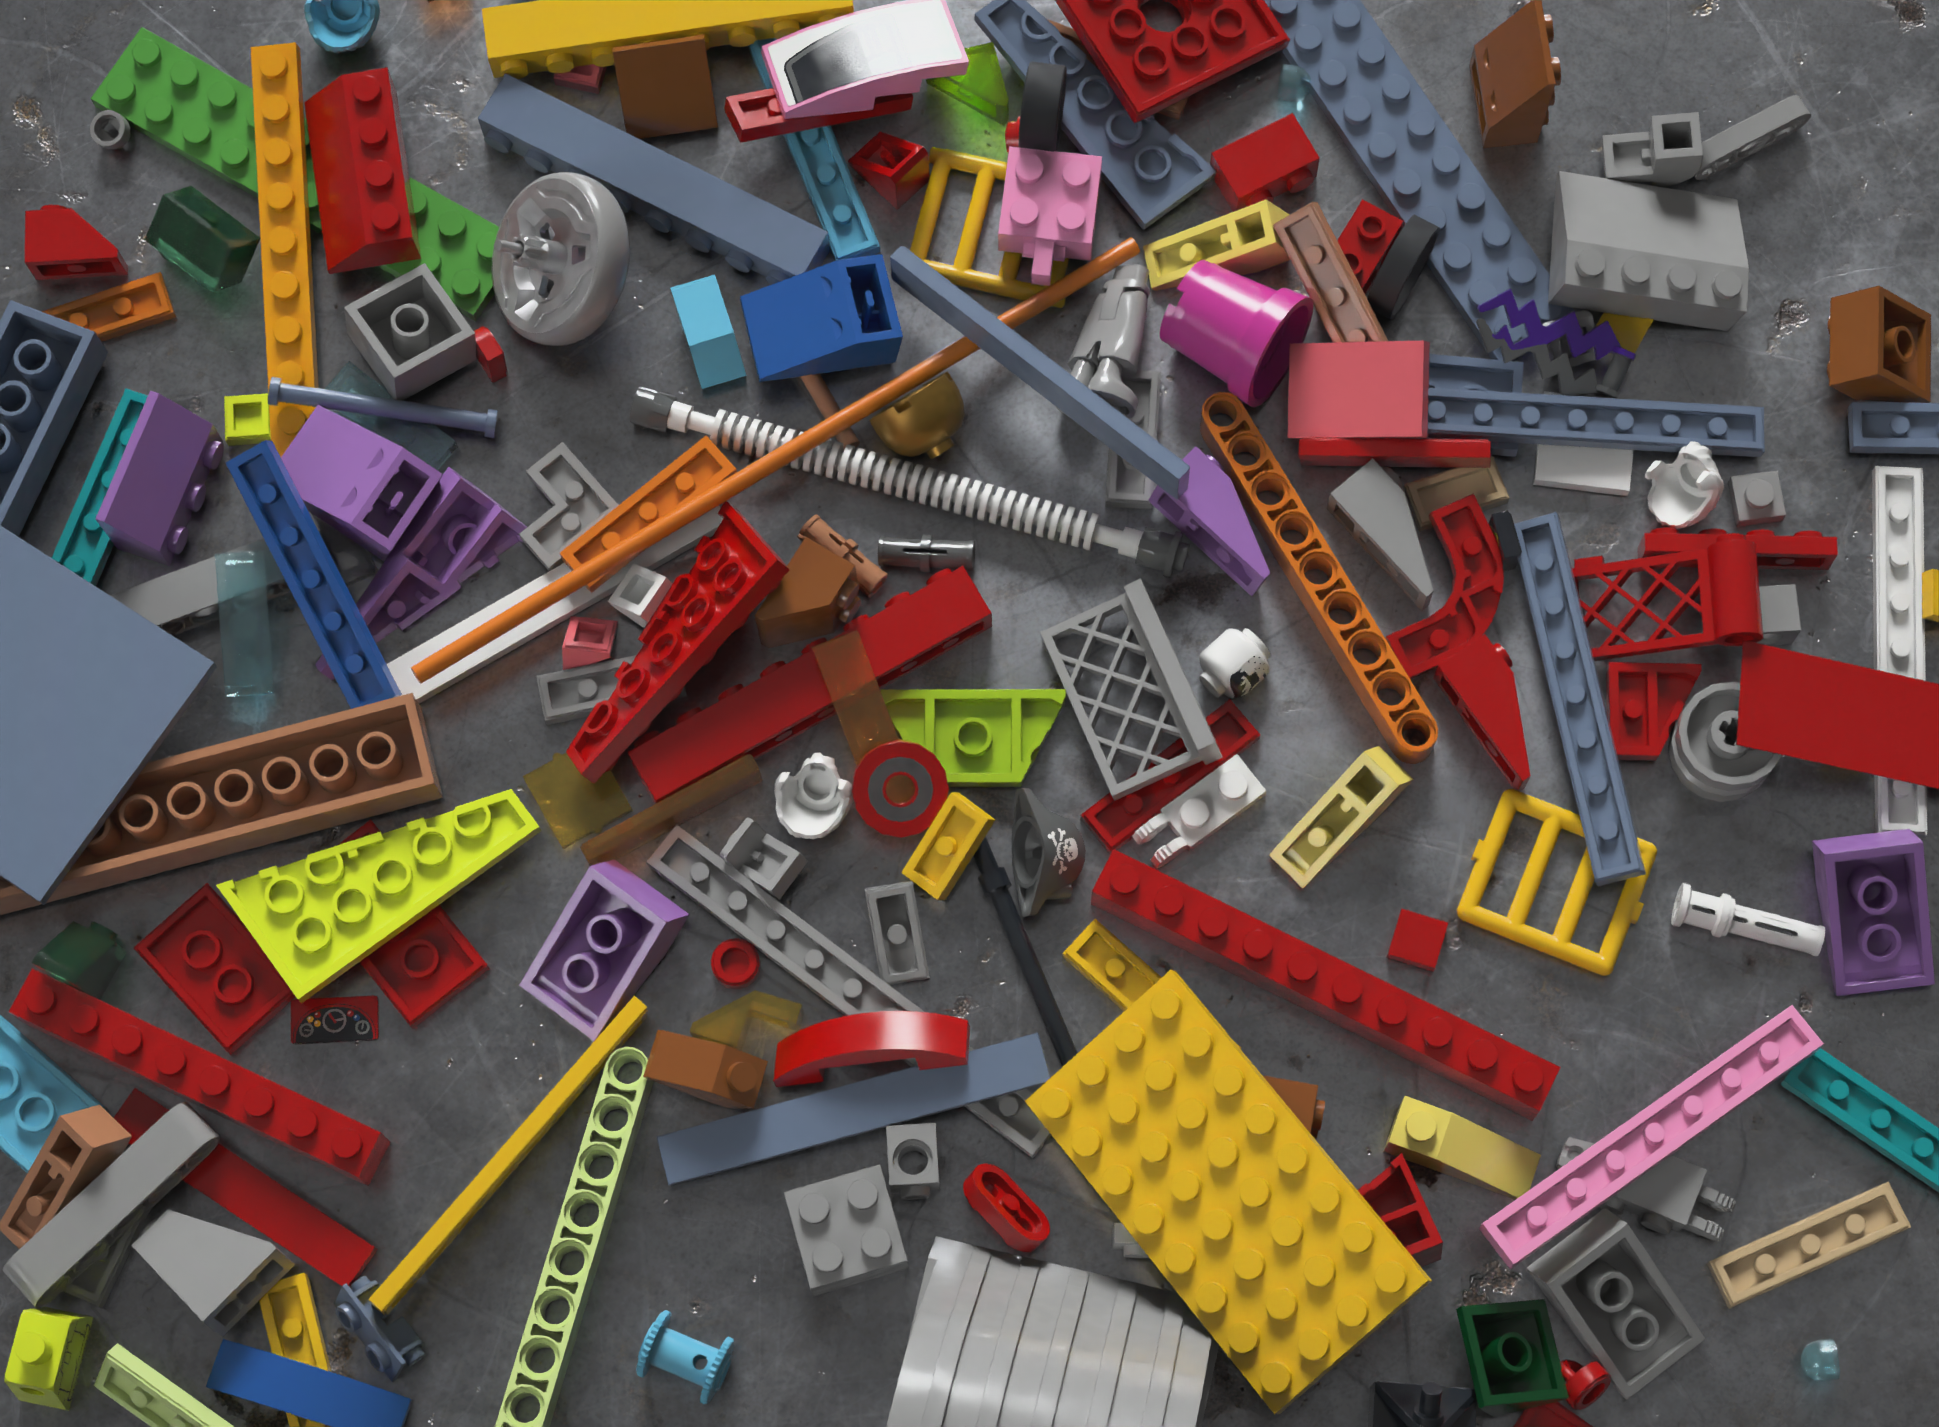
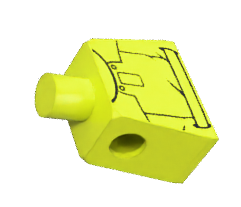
[4,1306,93,1411]

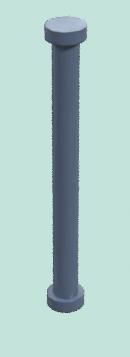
[268,377,498,438]

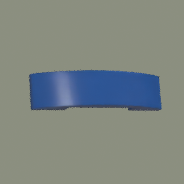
[206,1339,413,1427]

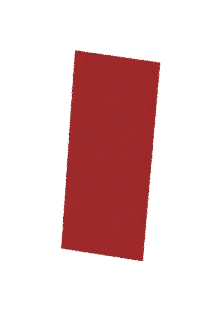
[1736,640,1939,789]

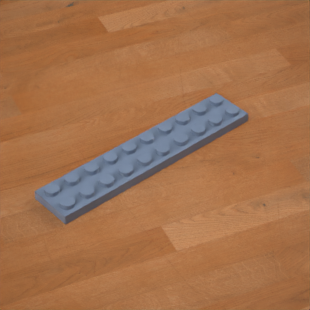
[1264,0,1576,361]

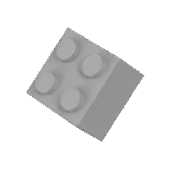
[344,263,477,401]
[784,1164,909,1296]

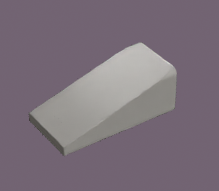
[864,880,930,985]

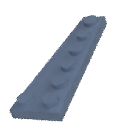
[974,0,1216,230]

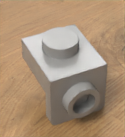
[720,817,808,900]

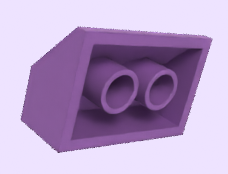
[95,391,224,566]

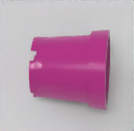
[1160,260,1313,407]

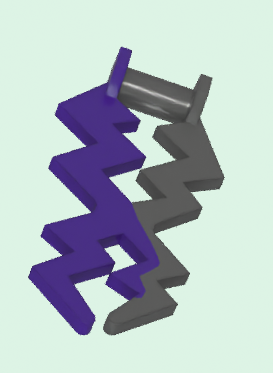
[1476,289,1636,399]

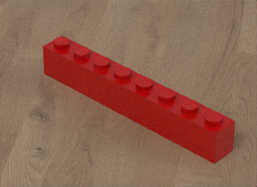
[628,566,992,812]
[9,968,391,1186]

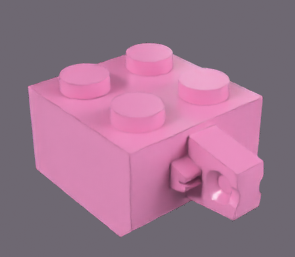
[998,146,1102,286]

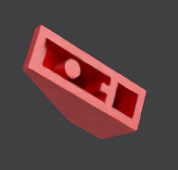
[1433,634,1530,791]

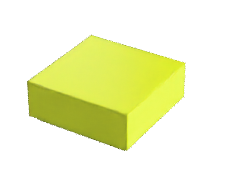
[224,393,271,446]

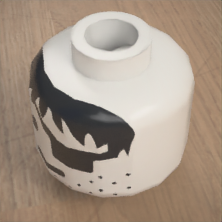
[1199,628,1271,700]

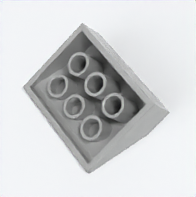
[1548,171,1749,331]

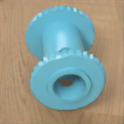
[636,1310,734,1404]

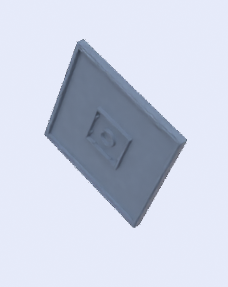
[0,525,217,905]

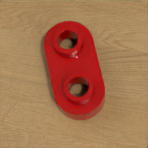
[963,1163,1050,1252]

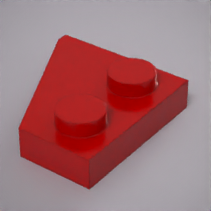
[1606,662,1702,761]

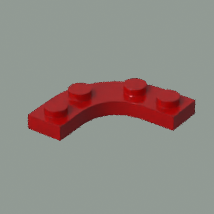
[1385,493,1504,680]

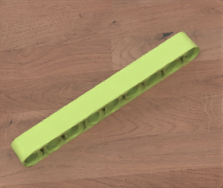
[495,1047,654,1427]

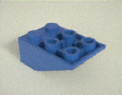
[740,254,903,382]

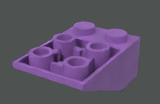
[281,405,443,561]

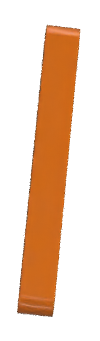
[1200,392,1438,764]

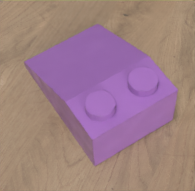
[1812,829,1935,996]
[519,859,690,1041]

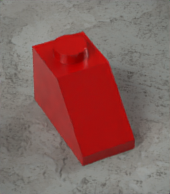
[24,205,128,280]

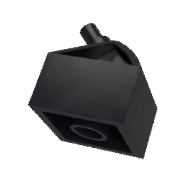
[1368,1381,1477,1427]

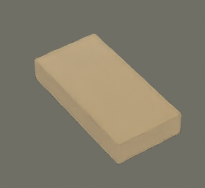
[1403,456,1509,532]

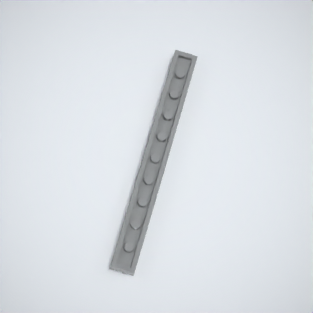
[647,825,1051,1158]

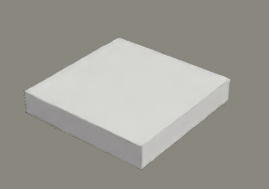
[1533,391,1634,496]

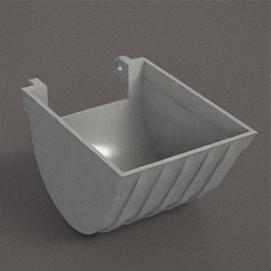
[886,1236,1219,1427]

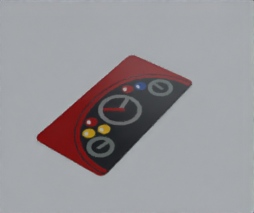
[291,995,378,1044]

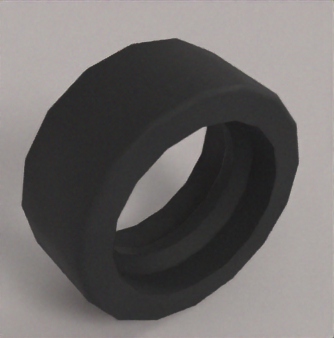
[1019,61,1067,152]

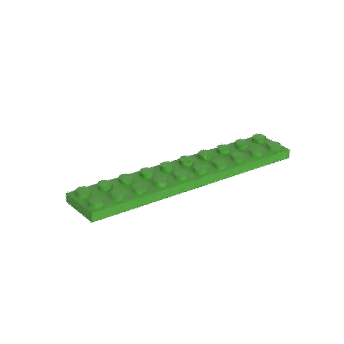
[91,27,499,322]

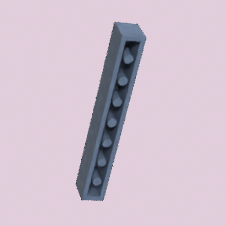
[478,73,830,285]

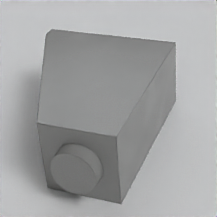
[131,1209,295,1337]

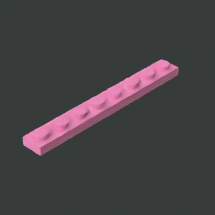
[1479,1005,1824,1269]

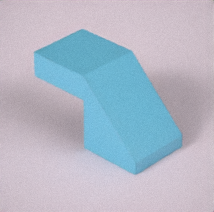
[670,274,747,389]

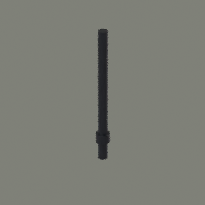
[973,836,1078,1067]

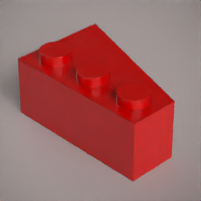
[1358,1153,1443,1267]

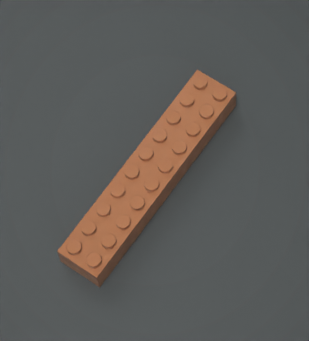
[0,693,443,915]

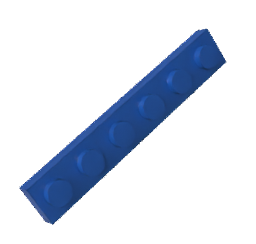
[226,440,402,709]

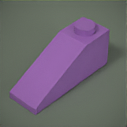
[1148,446,1270,596]

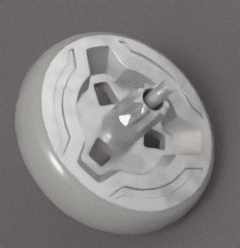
[492,172,630,346]

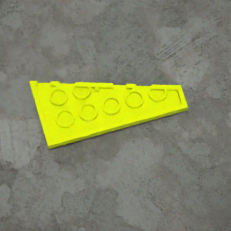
[216,789,541,1003]

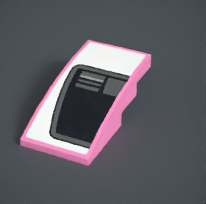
[761,0,969,119]

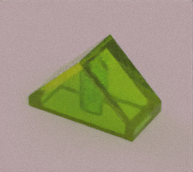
[926,42,1009,126]

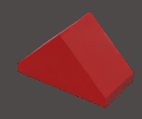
[847,131,930,210]

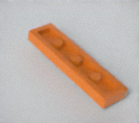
[559,435,737,593]

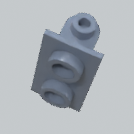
[334,1276,425,1382]

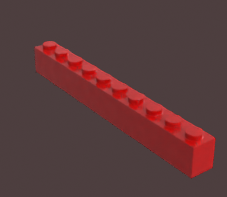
[1091,849,1561,1121]

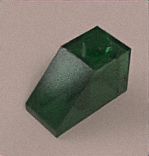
[32,921,127,1000]

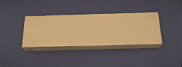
[1706,1181,1911,1309]

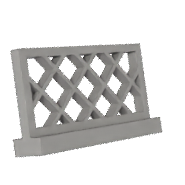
[1040,578,1223,800]

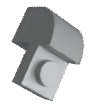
[1602,112,1703,187]

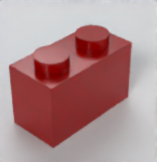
[1210,113,1320,212]

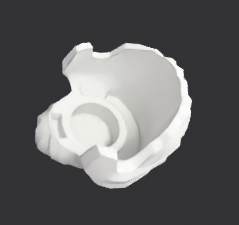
[1645,442,1724,529]
[774,752,854,840]

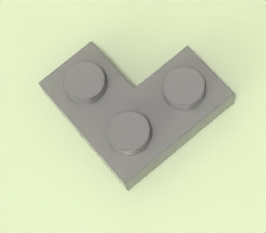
[519,442,618,571]

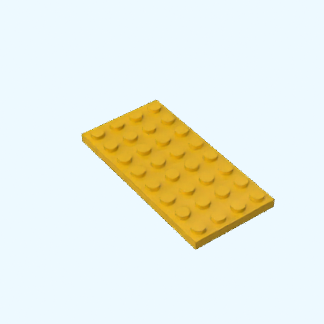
[1025,970,1432,1414]

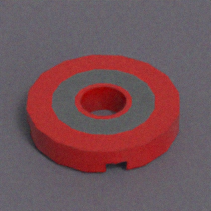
[852,739,949,838]

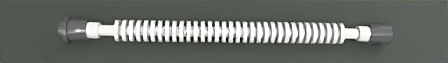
[630,387,1190,578]

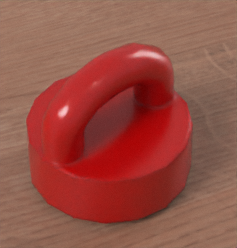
[1560,1359,1611,1410]

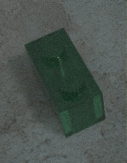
[144,186,260,293]

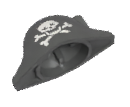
[1012,788,1086,917]

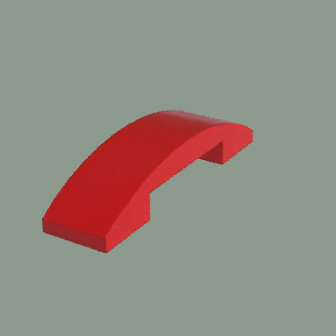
[773,1011,970,1087]

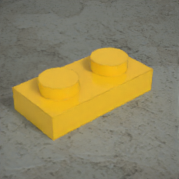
[901,792,995,900]

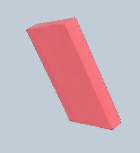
[1287,340,1430,439]

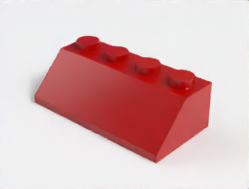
[304,67,421,274]

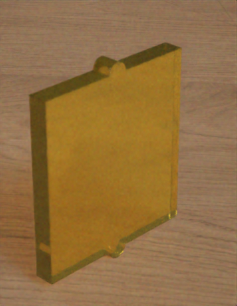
[523,753,633,849]

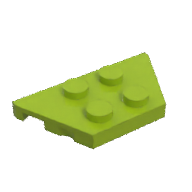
[881,689,1066,787]

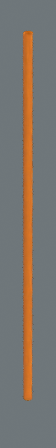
[410,237,1140,684]

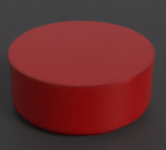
[711,938,761,990]

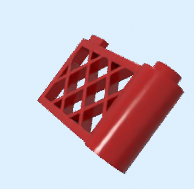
[1572,533,1764,661]

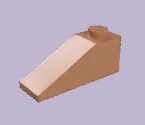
[0,1104,132,1249]

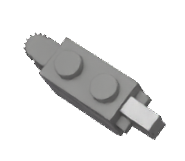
[1556,1137,1736,1241]

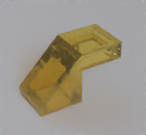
[690,990,805,1051]

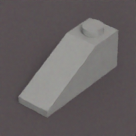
[1327,458,1434,611]

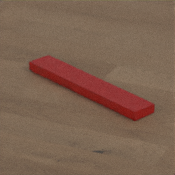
[113,1088,378,1287]

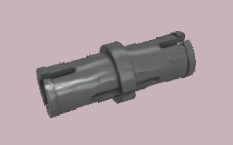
[878,534,975,572]

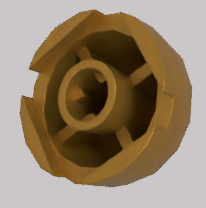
[869,371,965,459]

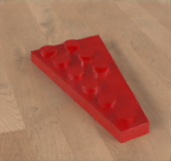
[566,501,790,784]

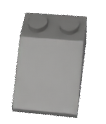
[1526,1208,1705,1400]

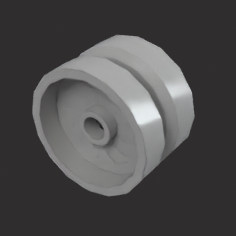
[1668,682,1782,802]

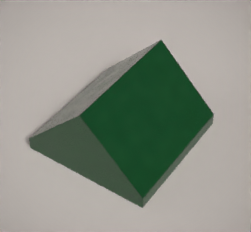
[1456,1299,1569,1417]

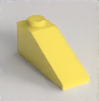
[1143,200,1290,291]
[1269,746,1414,889]
[1383,1096,1541,1200]

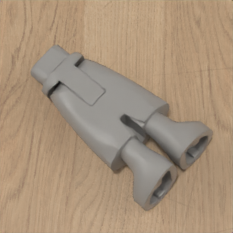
[1055,265,1150,419]

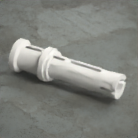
[1671,883,1825,956]

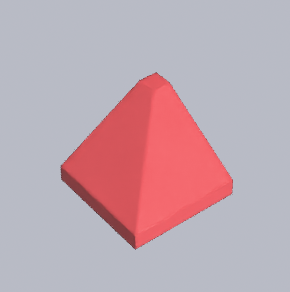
[562,616,618,670]

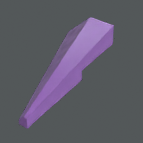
[315,467,527,680]

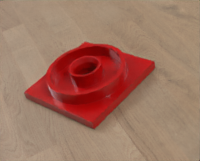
[1055,0,1290,124]

